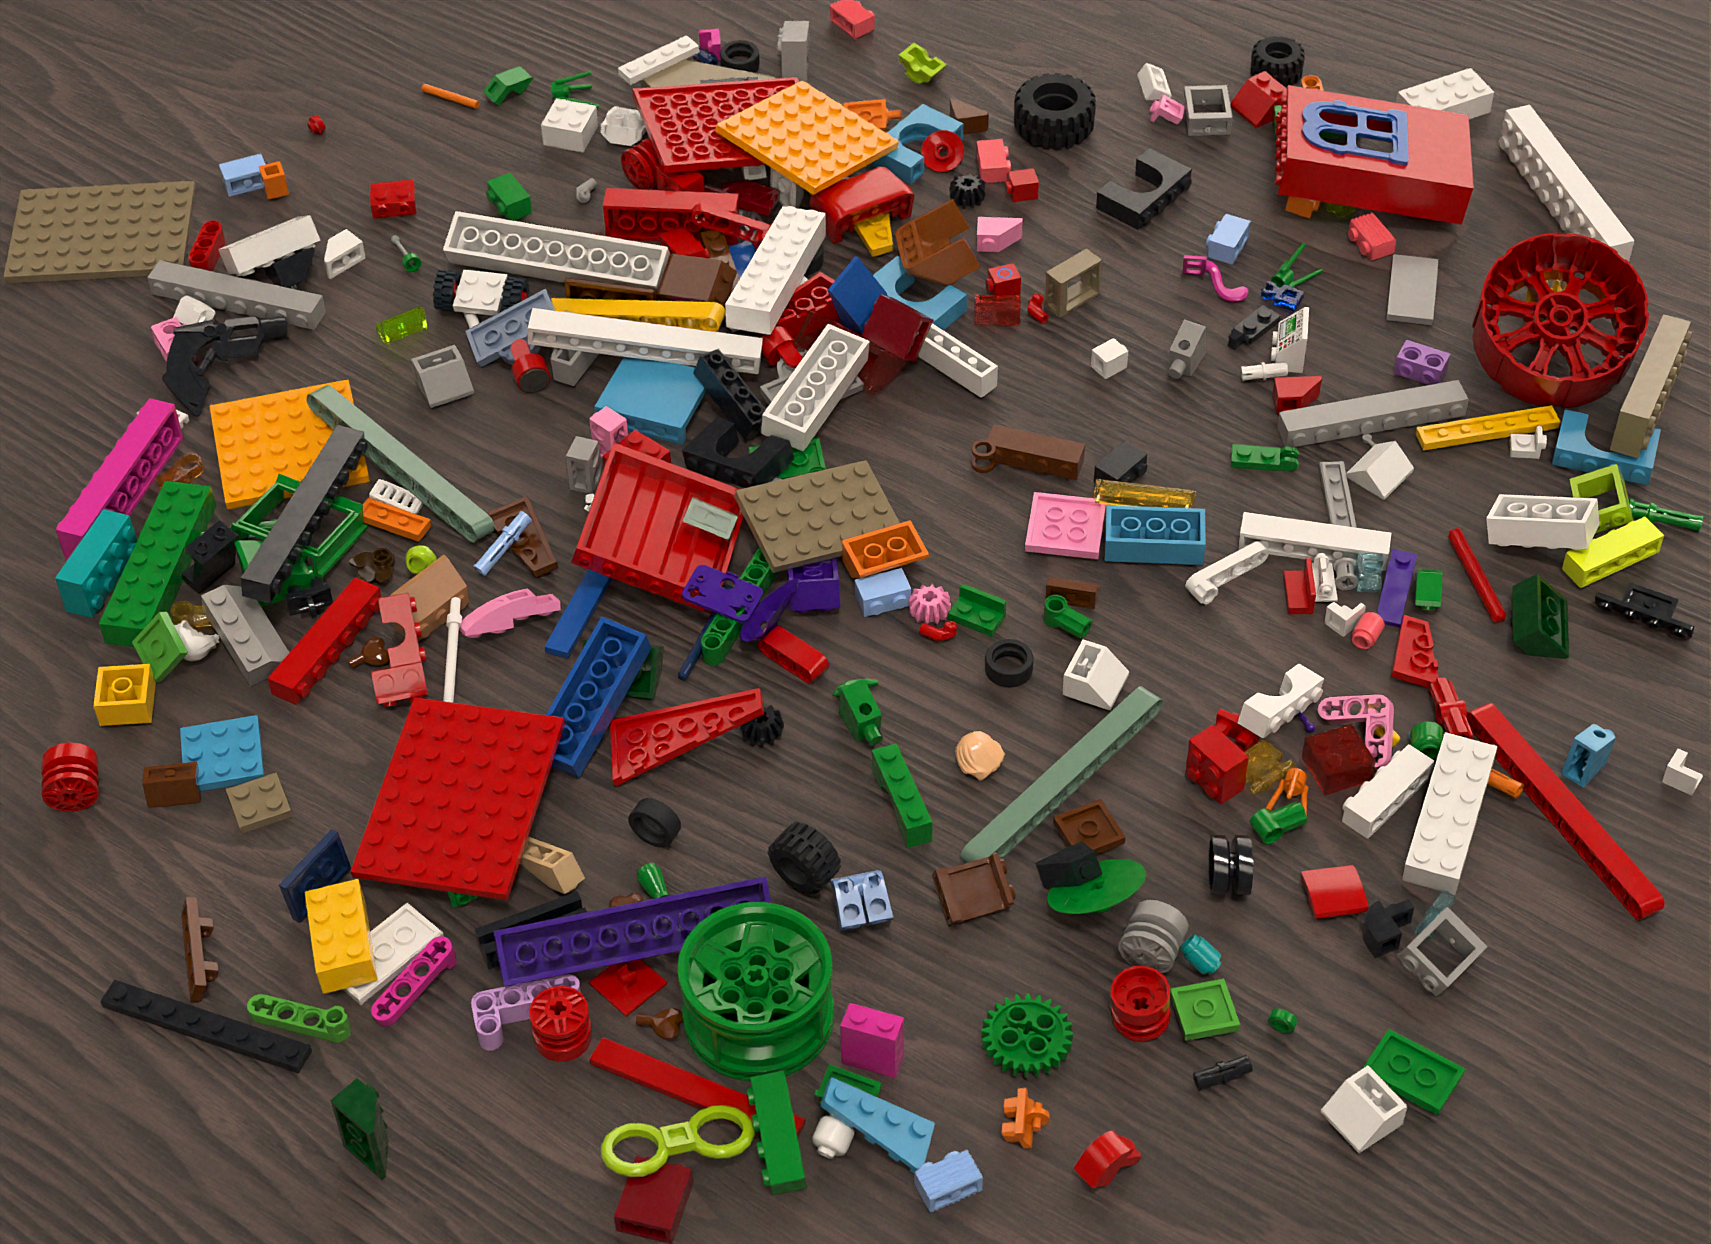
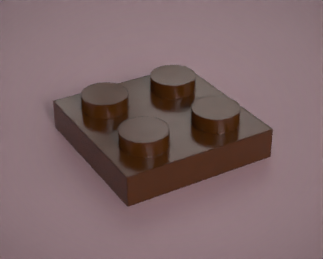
[1053,799,1126,855]

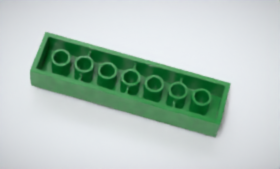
[99,481,216,647]

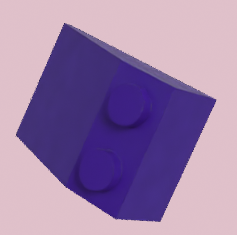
[788,557,840,613]

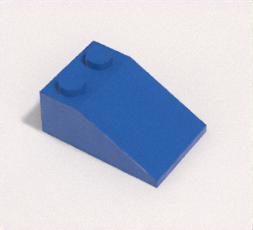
[828,256,888,338]

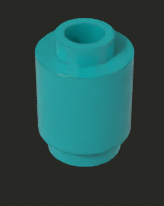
[1180,934,1221,975]

